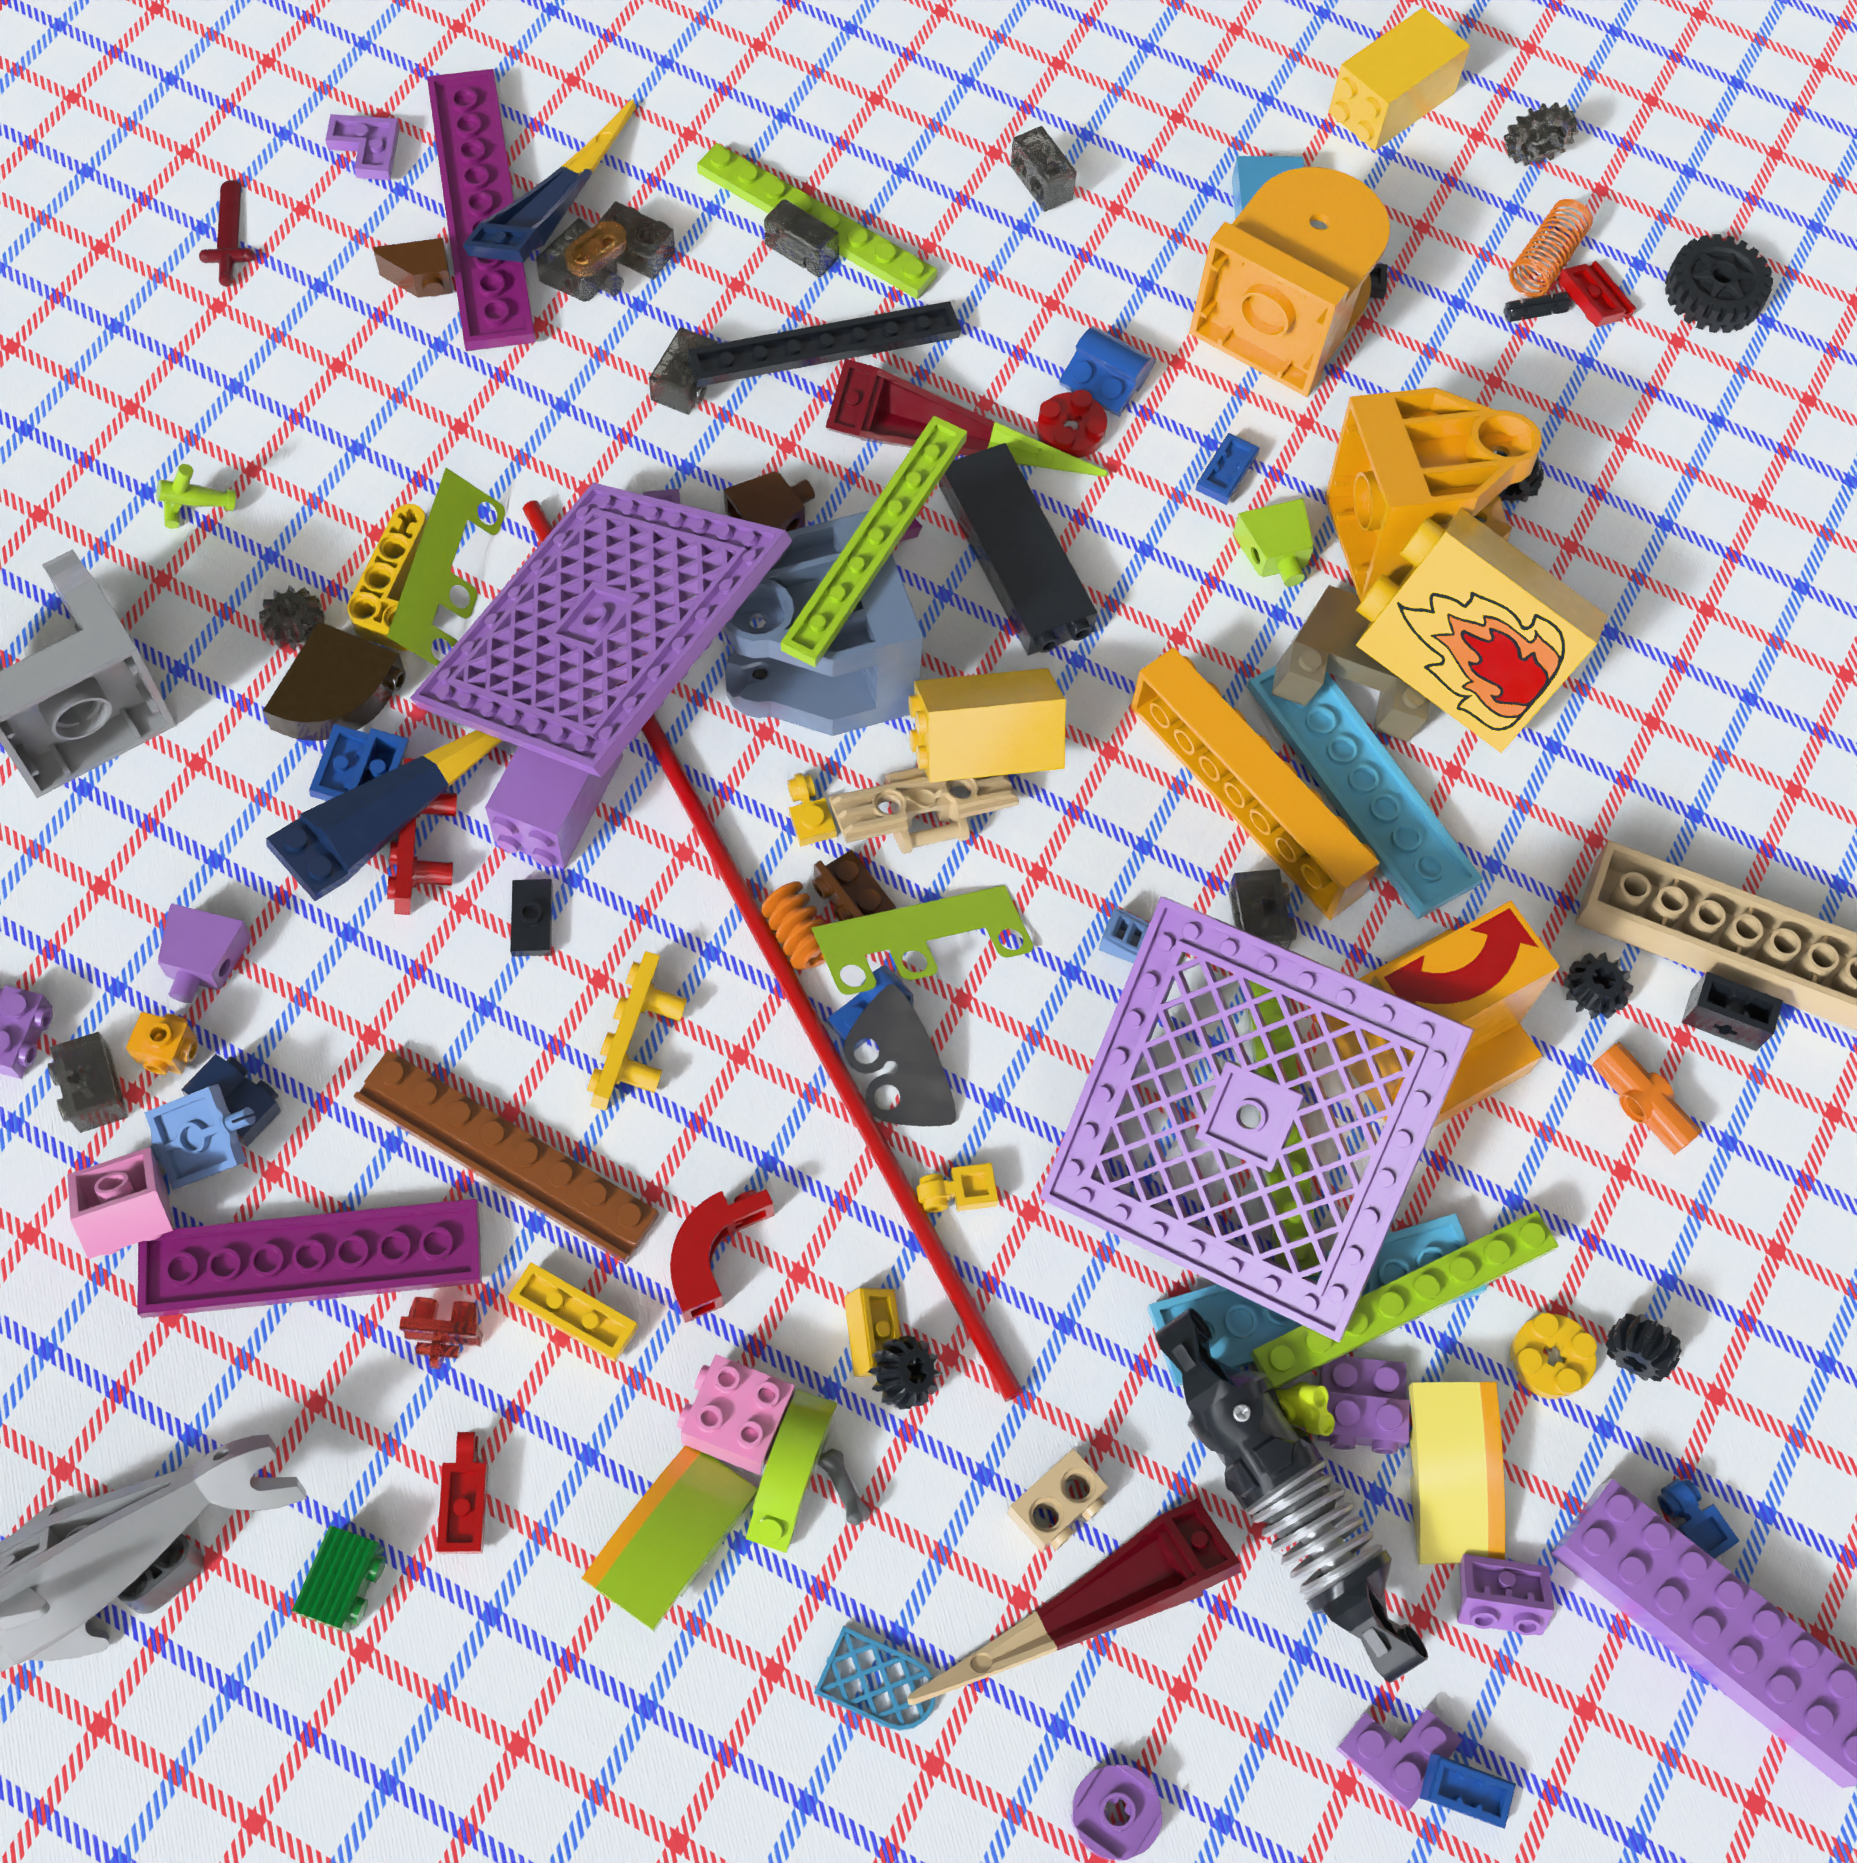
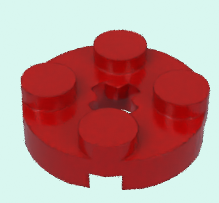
[1037,390,1108,458]

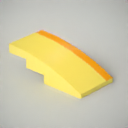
[1409,1382,1505,1565]

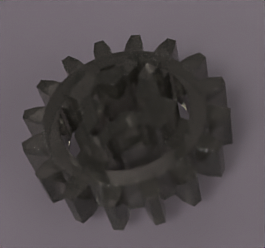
[1503,102,1579,166]

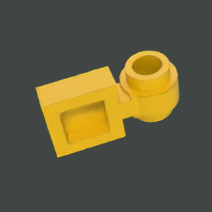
[916,1163,998,1213]

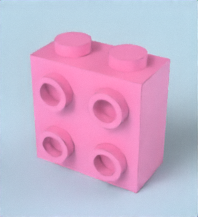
[677,1354,795,1476]

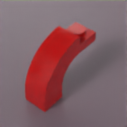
[670,1189,774,1323]

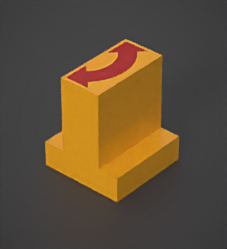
[1313,900,1560,1128]

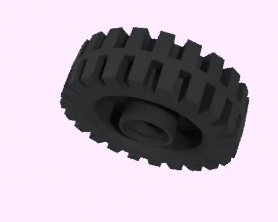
[1665,234,1773,333]

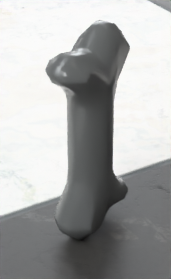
[818,1449,871,1526]

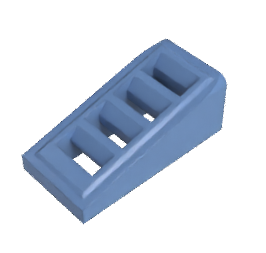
[1099,907,1150,963]

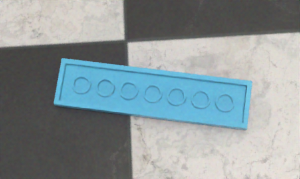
[1247,666,1483,919]
[1147,1213,1487,1387]

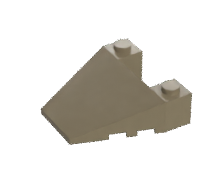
[1271,585,1430,742]

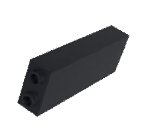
[939,443,1098,656]

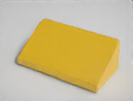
[844,1288,901,1377]

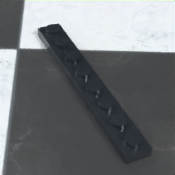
[686,301,962,387]

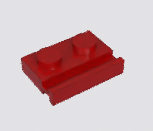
[1556,261,1636,327]

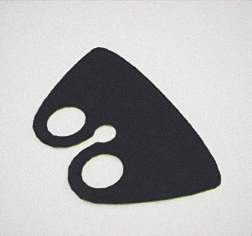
[843,984,956,1127]

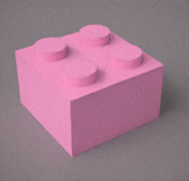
[67,1147,173,1259]

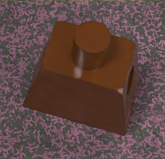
[724,471,815,532]

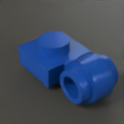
[1657,1478,1740,1559]

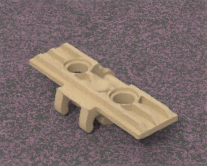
[829,768,1019,854]

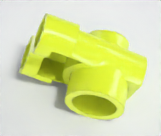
[1275,1382,1335,1436]

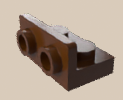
[812,850,896,921]

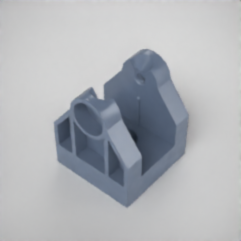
[723,510,923,736]

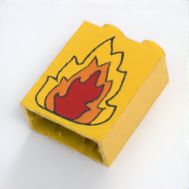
[1355,507,1608,753]

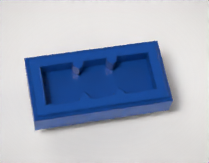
[1195,433,1260,505]
[1420,1753,1516,1829]

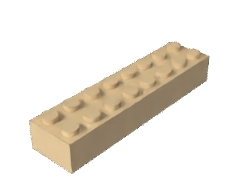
[1575,840,1857,1031]

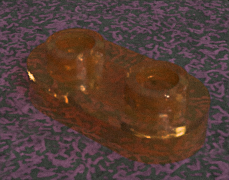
[565,221,627,277]

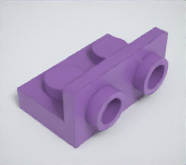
[1457,1554,1554,1635]

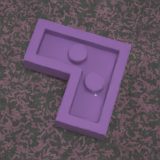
[325,114,400,180]
[1335,1709,1463,1811]

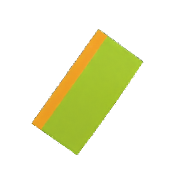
[581,1445,758,1632]

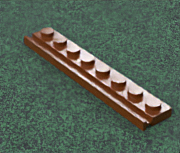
[353,1050,659,1264]

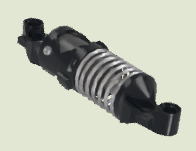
[1155,1308,1429,1683]

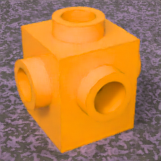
[126,1012,198,1075]

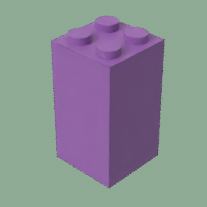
[485,695,623,869]

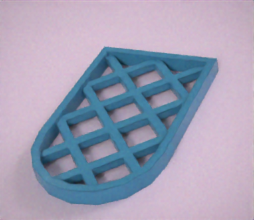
[814,1626,936,1731]

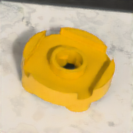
[1510,1313,1597,1399]

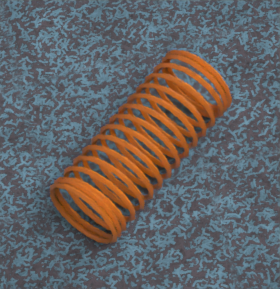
[1508,199,1593,297]

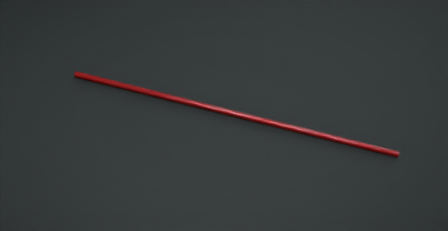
[522,500,1023,1402]

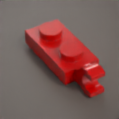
[437,1432,488,1554]

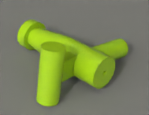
[156,464,236,529]

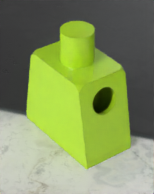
[1233,498,1313,587]

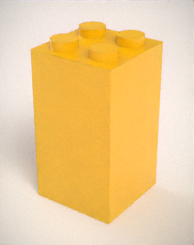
[1328,7,1471,151]
[908,668,1066,782]

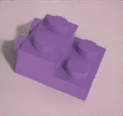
[0,985,53,1079]
[1318,1356,1410,1454]

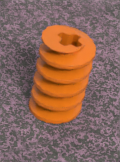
[761,881,826,970]

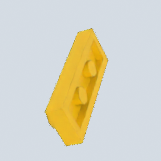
[508,1262,638,1363]

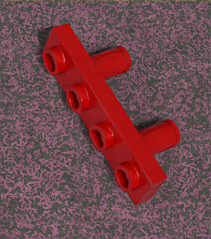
[387,758,457,915]

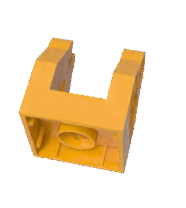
[1325,387,1542,602]

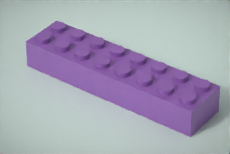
[1550,1479,1857,1788]

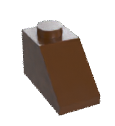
[373,238,453,298]

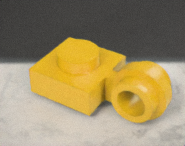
[787,773,837,847]

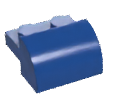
[1059,326,1156,417]
[309,724,409,801]

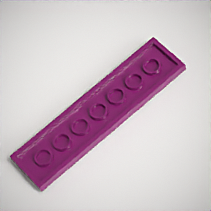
[137,1199,482,1318]

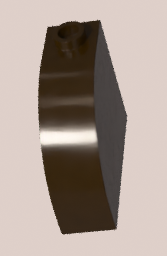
[263,621,406,741]

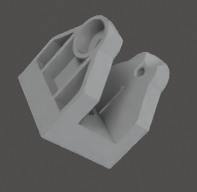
[0,549,176,798]

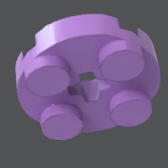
[1071,1765,1162,1861]

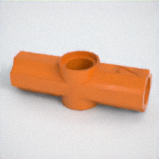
[1592,1042,1703,1155]

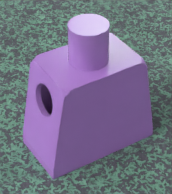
[158,903,252,1003]

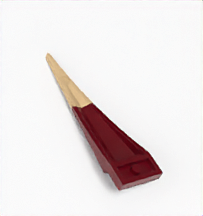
[907,1498,1241,1705]

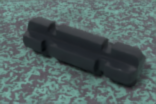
[1503,292,1571,322]

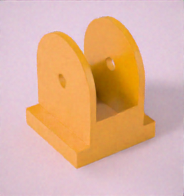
[1189,167,1390,397]

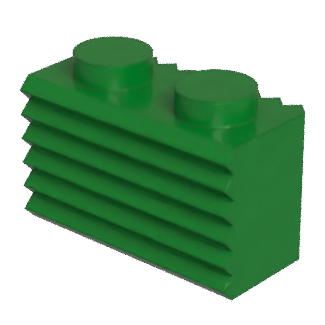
[292,1525,386,1634]

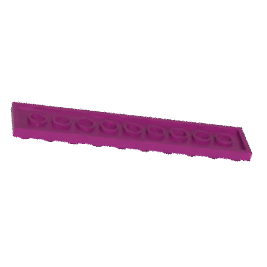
[427,69,536,351]

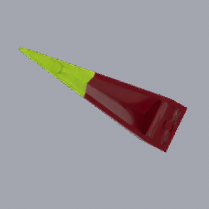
[825,359,1109,477]

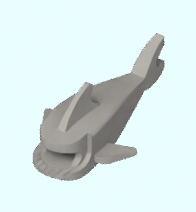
[0,1435,307,1672]

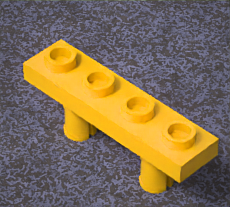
[587,951,687,1111]

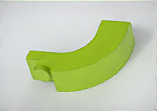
[746,1389,838,1553]

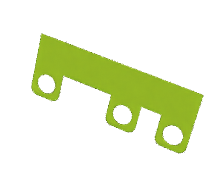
[387,467,505,667]
[811,885,1033,995]

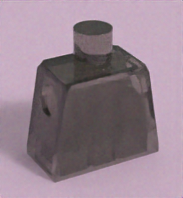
[536,218,624,302]

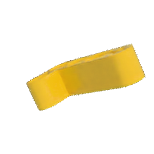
[347,504,427,651]

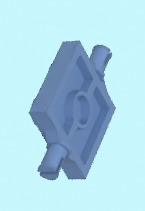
[135,1084,256,1190]

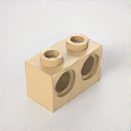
[1007,1448,1109,1553]

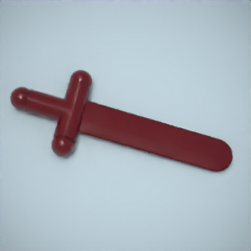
[199,180,255,287]

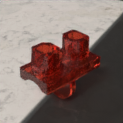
[399,1297,483,1369]

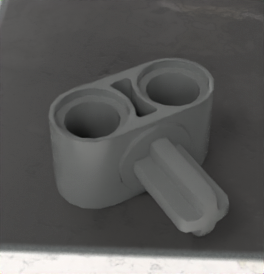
[117,1533,204,1614]

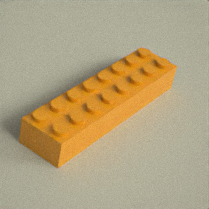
[1131,647,1380,921]

